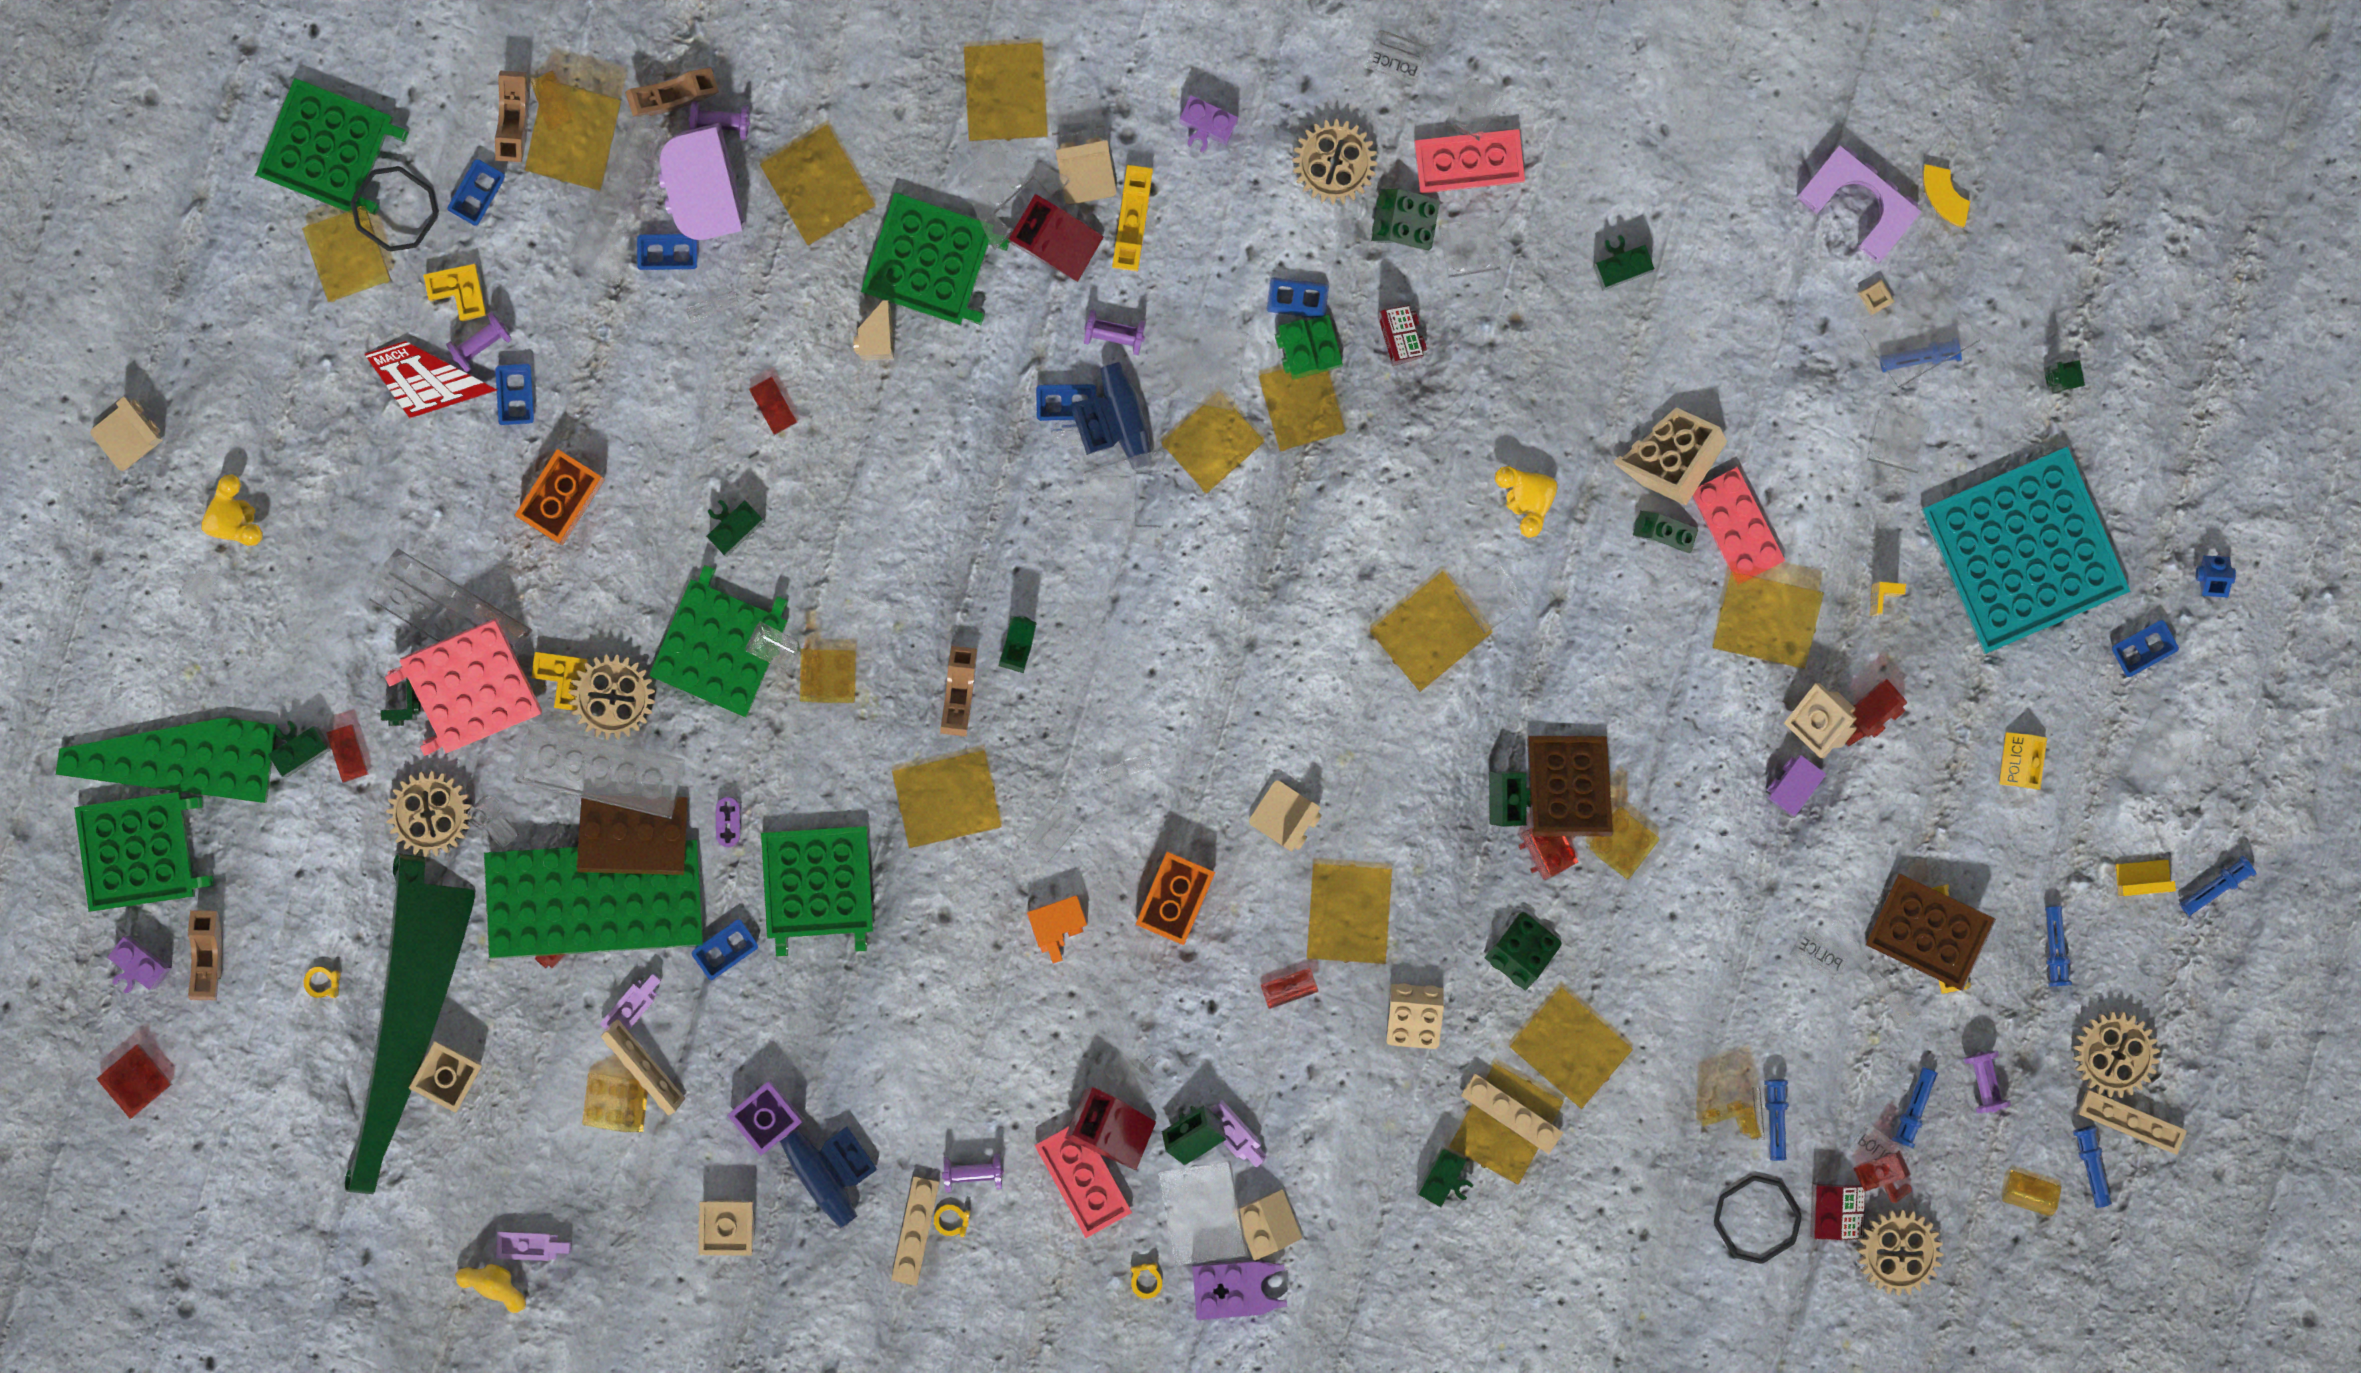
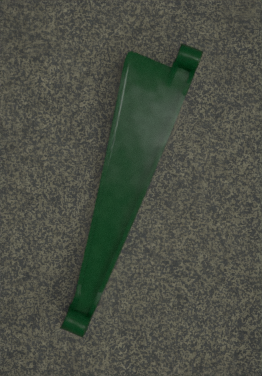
[345,853,475,1195]

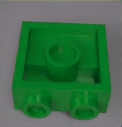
[1274,315,1343,380]

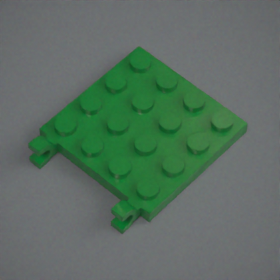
[255,78,409,216]
[861,192,1010,326]
[649,565,789,718]
[74,792,214,912]
[761,826,873,957]

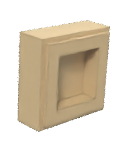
[1858,279,1895,316]

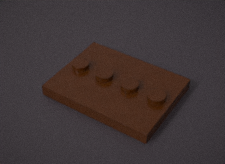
[1527,736,1613,836]
[577,794,688,875]
[1866,873,1996,991]

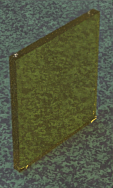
[302,206,392,303]
[1258,369,1346,452]
[1161,391,1265,494]

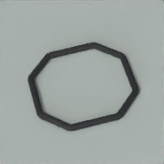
[351,166,438,252]
[1714,1175,1802,1264]

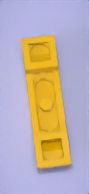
[1112,165,1153,272]

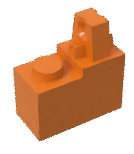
[1027,895,1088,964]

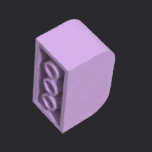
[658,123,746,240]

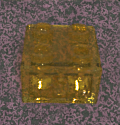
[800,648,856,703]
[1586,806,1659,879]
[582,1073,648,1132]
[1696,1100,1762,1140]

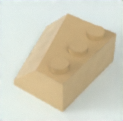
[1613,408,1727,505]

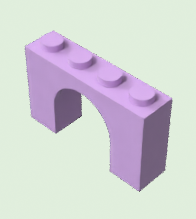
[1796,145,1921,263]

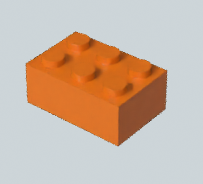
[514,449,605,545]
[1135,852,1215,945]

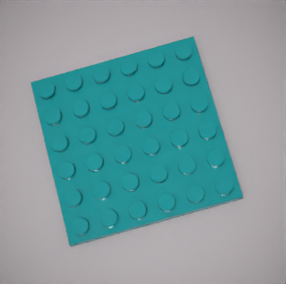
[1921,446,2131,654]

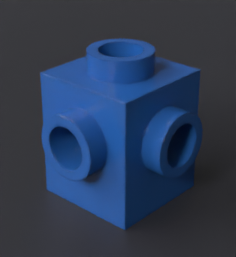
[2195,555,2236,598]

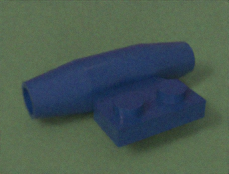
[1070,362,1153,469]
[780,1127,877,1228]

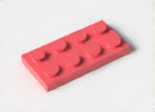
[1414,129,1525,194]
[1692,467,1785,585]
[1034,1126,1132,1238]

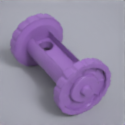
[689,101,750,140]
[1084,310,1146,356]
[446,312,512,373]
[1963,1050,2011,1114]
[942,1154,1004,1193]

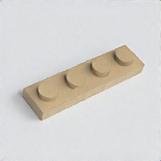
[600,1019,686,1116]
[1460,1073,1563,1154]
[2077,1090,2187,1155]
[891,1176,940,1286]

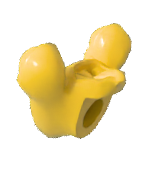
[1495,466,1558,538]
[201,474,263,546]
[455,1264,526,1313]

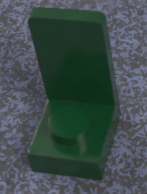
[2045,360,2085,393]

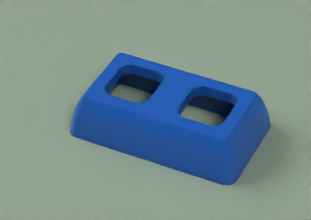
[447,159,505,226]
[637,234,697,270]
[1266,278,1329,318]
[495,364,534,425]
[1036,384,1096,421]
[2112,620,2179,677]
[692,919,758,980]

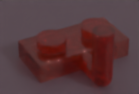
[1853,1150,1912,1203]

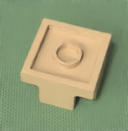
[1784,683,1857,758]
[698,1199,755,1256]

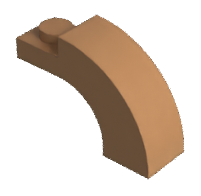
[625,67,719,117]
[495,70,529,162]
[940,646,977,737]
[188,910,222,1000]

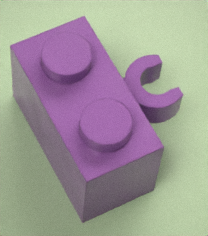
[1179,95,1238,153]
[107,936,172,993]

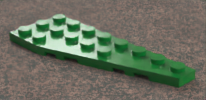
[55,718,278,803]

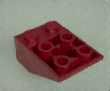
[1009,194,1104,282]
[1065,1087,1156,1171]

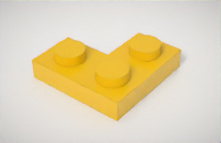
[423,264,487,322]
[531,652,589,711]

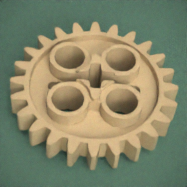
[1292,119,1378,206]
[568,654,655,740]
[386,771,473,857]
[2072,1011,2160,1098]
[1856,1209,1943,1296]

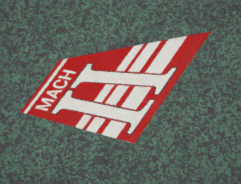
[364,341,497,419]

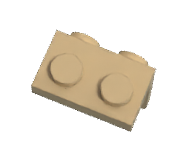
[1055,137,1116,205]
[90,397,163,471]
[1249,781,1322,852]
[1386,983,1444,1049]

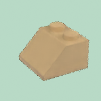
[853,301,894,361]
[409,1041,482,1113]
[1234,1189,1302,1260]

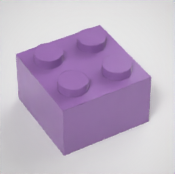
[727,1080,804,1156]

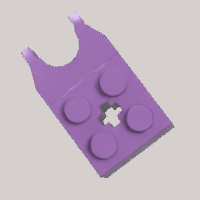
[1192,1259,1288,1320]

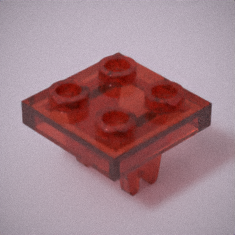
[1518,827,1578,881]
[96,1044,173,1119]

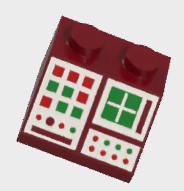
[1378,305,1427,367]
[1810,1183,1866,1240]

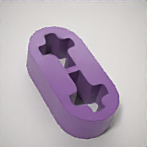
[716,797,741,847]

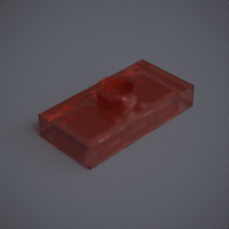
[749,376,797,436]
[326,724,369,783]
[1260,968,1319,1009]

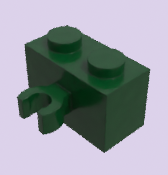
[1593,235,1655,291]
[706,500,765,557]
[268,720,332,777]
[1489,771,1531,827]
[1162,1105,1226,1166]
[1416,1146,1474,1207]

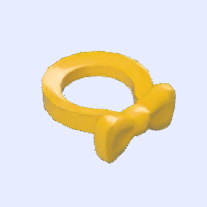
[303,967,341,998]
[934,1204,970,1237]
[1130,1262,1162,1299]

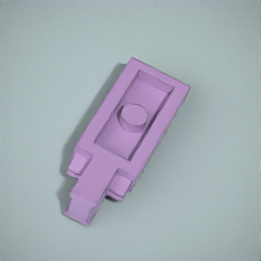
[600,973,662,1031]
[1210,1100,1267,1168]
[496,1231,572,1261]

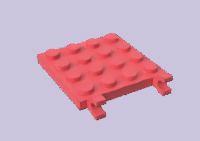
[385,618,542,756]

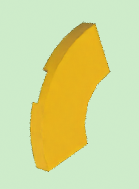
[1922,164,1971,228]

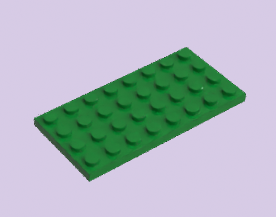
[484,840,703,959]

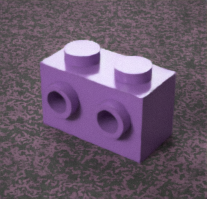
[1766,755,1826,817]

